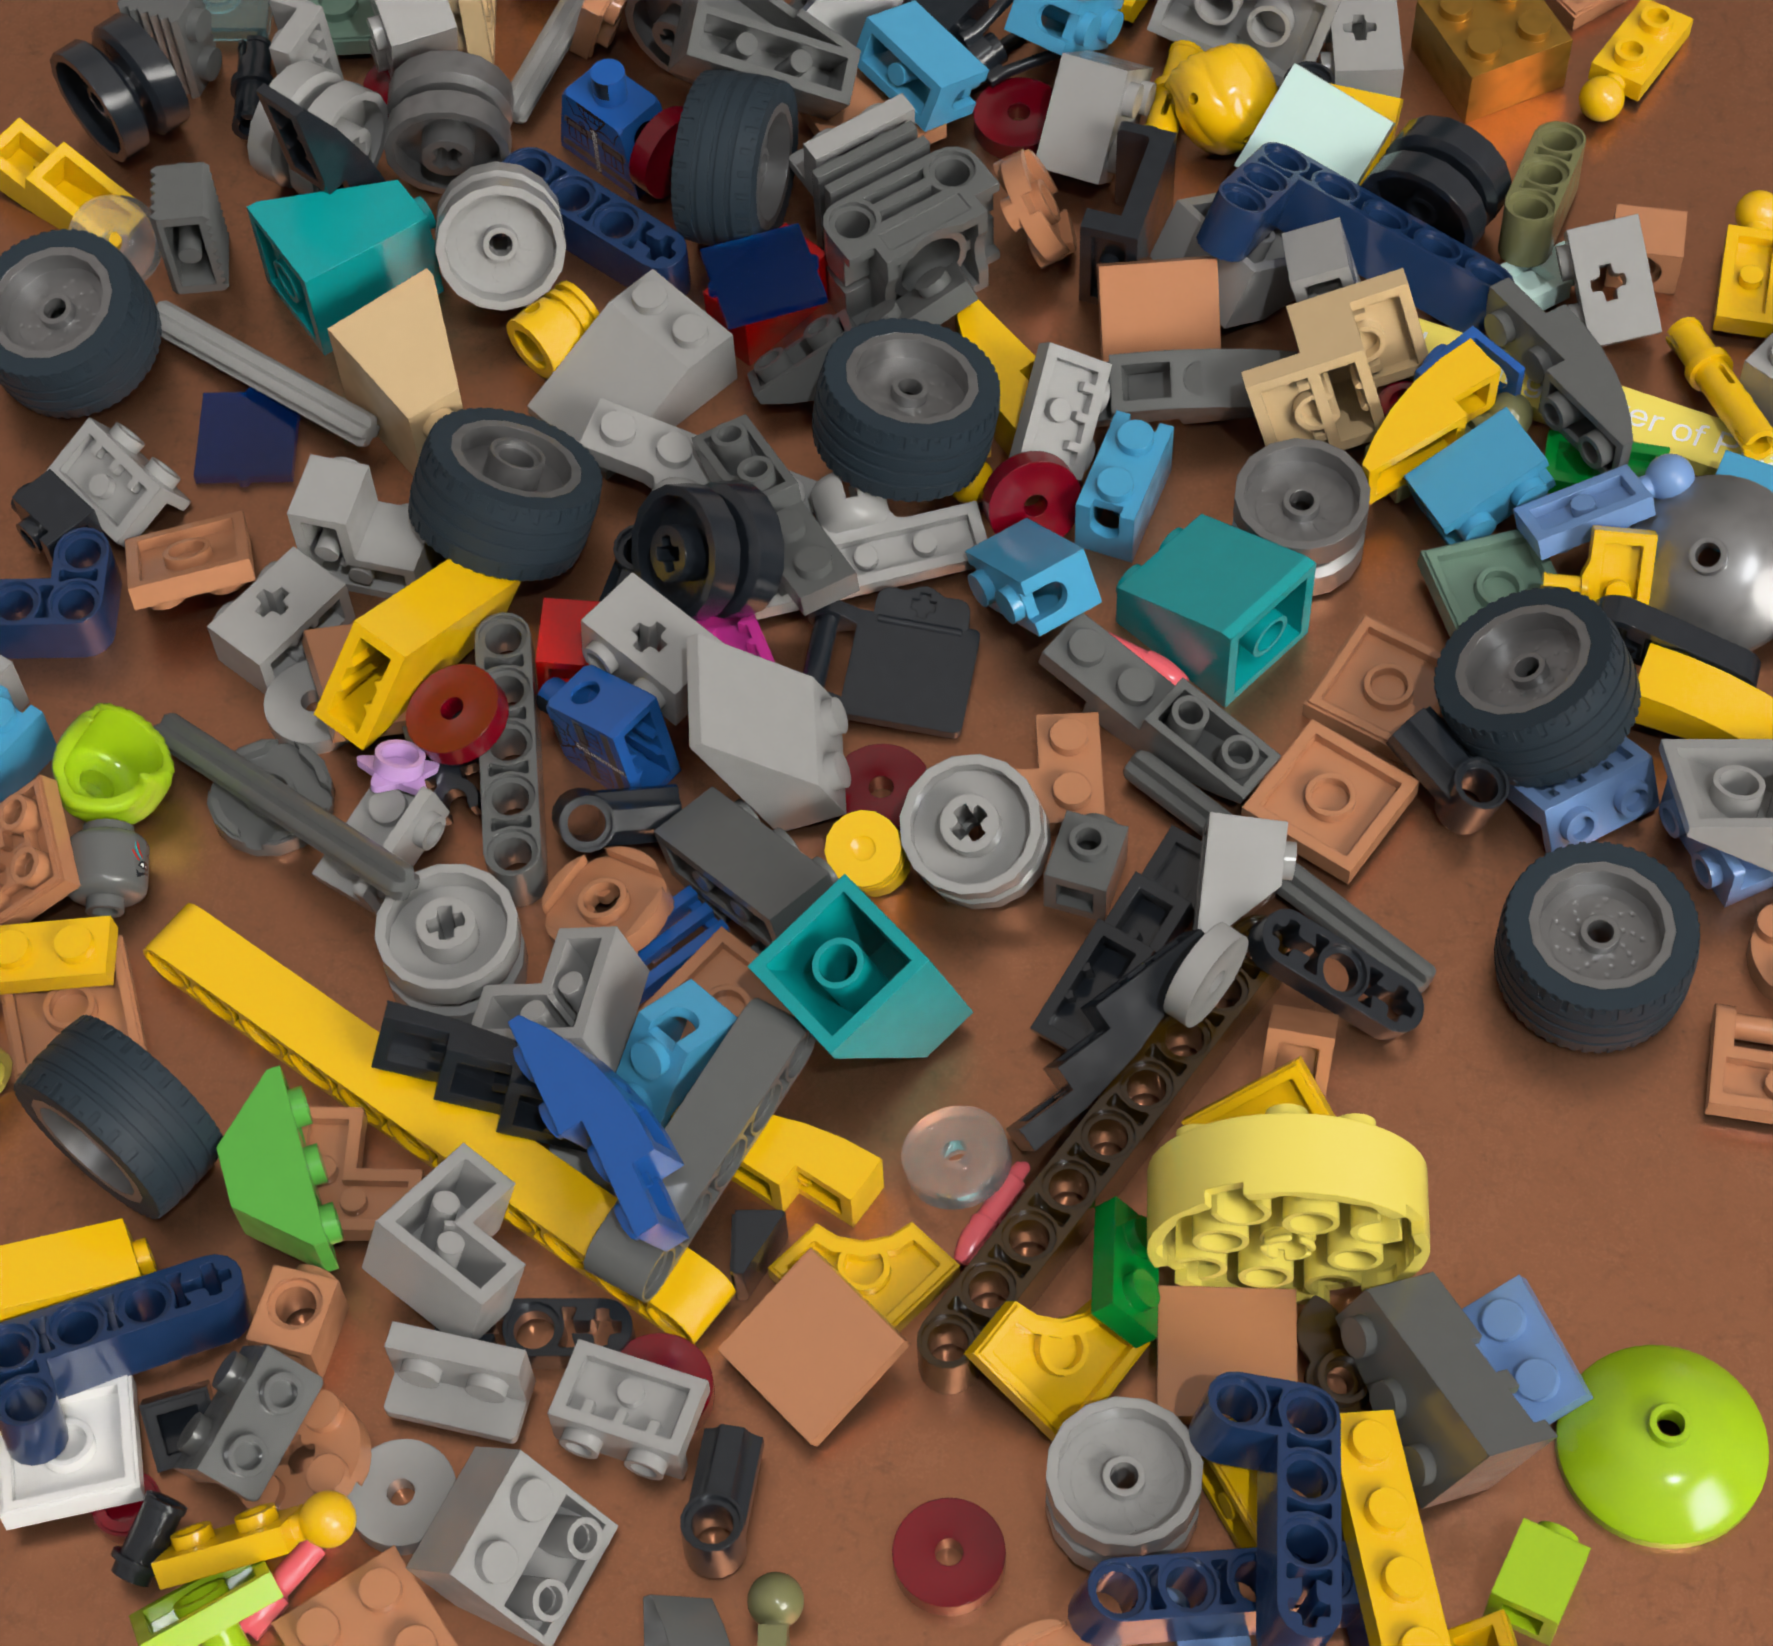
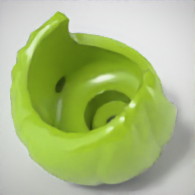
[52,703,175,825]

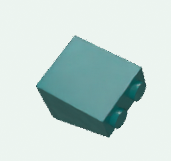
[247,180,444,356]
[1116,513,1317,708]
[748,874,974,1059]

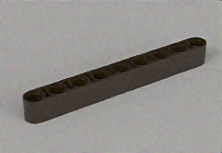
[917,915,1288,1394]

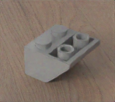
[406,1446,618,1646]

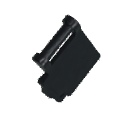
[803,586,980,739]

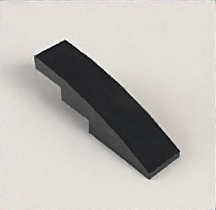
[256,83,386,195]
[1030,825,1202,1051]
[1006,929,1204,1151]
[371,1000,588,1153]

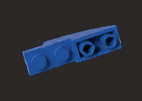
[508,1015,689,1252]

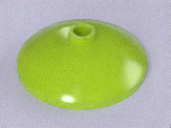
[1555,1345,1769,1549]

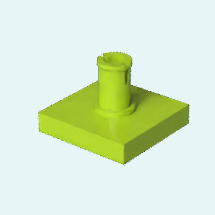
[129,1561,284,1646]

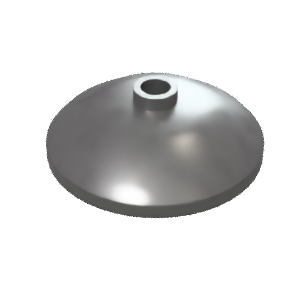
[1629,474,1773,651]

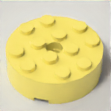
[1147,1104,1430,1305]

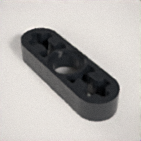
[1595,595,1761,688]
[1248,909,1424,1040]
[434,1298,636,1369]

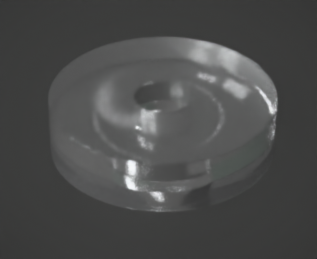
[68,195,162,281]
[901,1106,1012,1210]

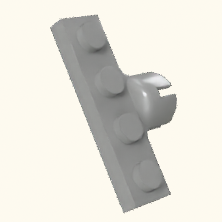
[579,398,817,515]
[754,472,988,620]

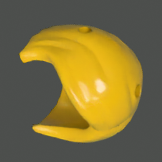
[1164,43,1278,155]

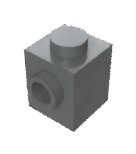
[1044,810,1129,921]

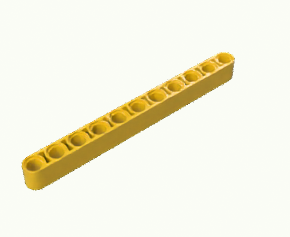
[143,903,736,1344]

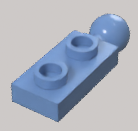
[1513,453,1695,560]

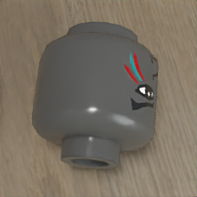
[67,819,150,918]

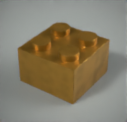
[1411,0,1573,124]

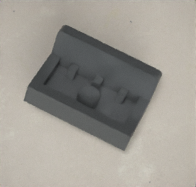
[173,1345,323,1502]

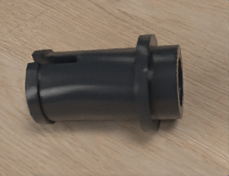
[111,1490,188,1587]

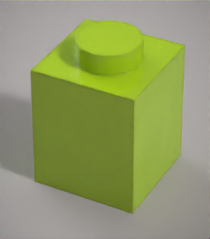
[1483,1518,1591,1646]

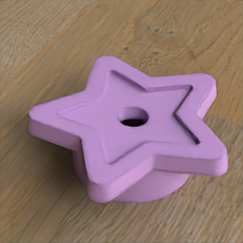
[357,739,440,796]

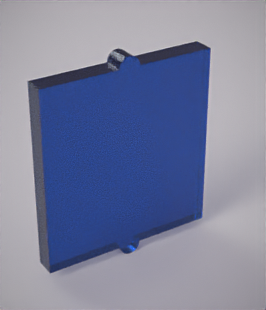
[700,223,828,330]
[194,387,300,487]

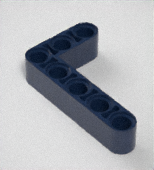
[1196,142,1514,335]
[1068,1541,1370,1646]

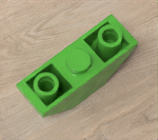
[216,1065,345,1272]

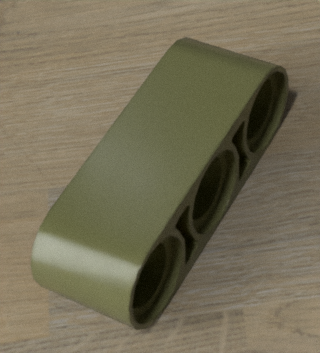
[1498,121,1586,268]

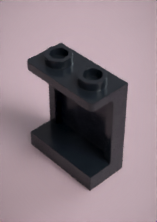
[1079,121,1177,305]

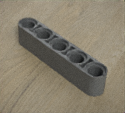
[475,612,548,907]
[584,998,816,1303]

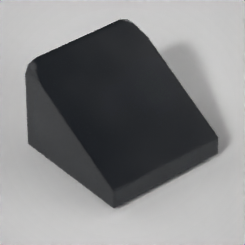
[730,1210,788,1300]
[139,1380,214,1473]

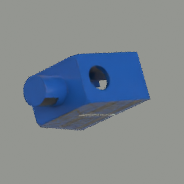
[561,59,662,200]
[536,665,681,789]

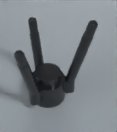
[959,0,1061,90]

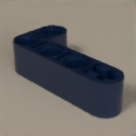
[492,147,691,296]
[0,527,122,659]
[0,1254,252,1466]
[1188,1372,1342,1646]

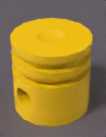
[506,280,600,379]
[824,810,911,897]

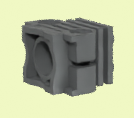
[812,120,1000,326]

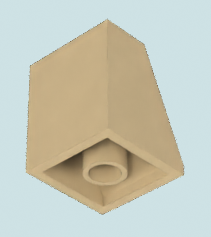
[327,268,464,476]

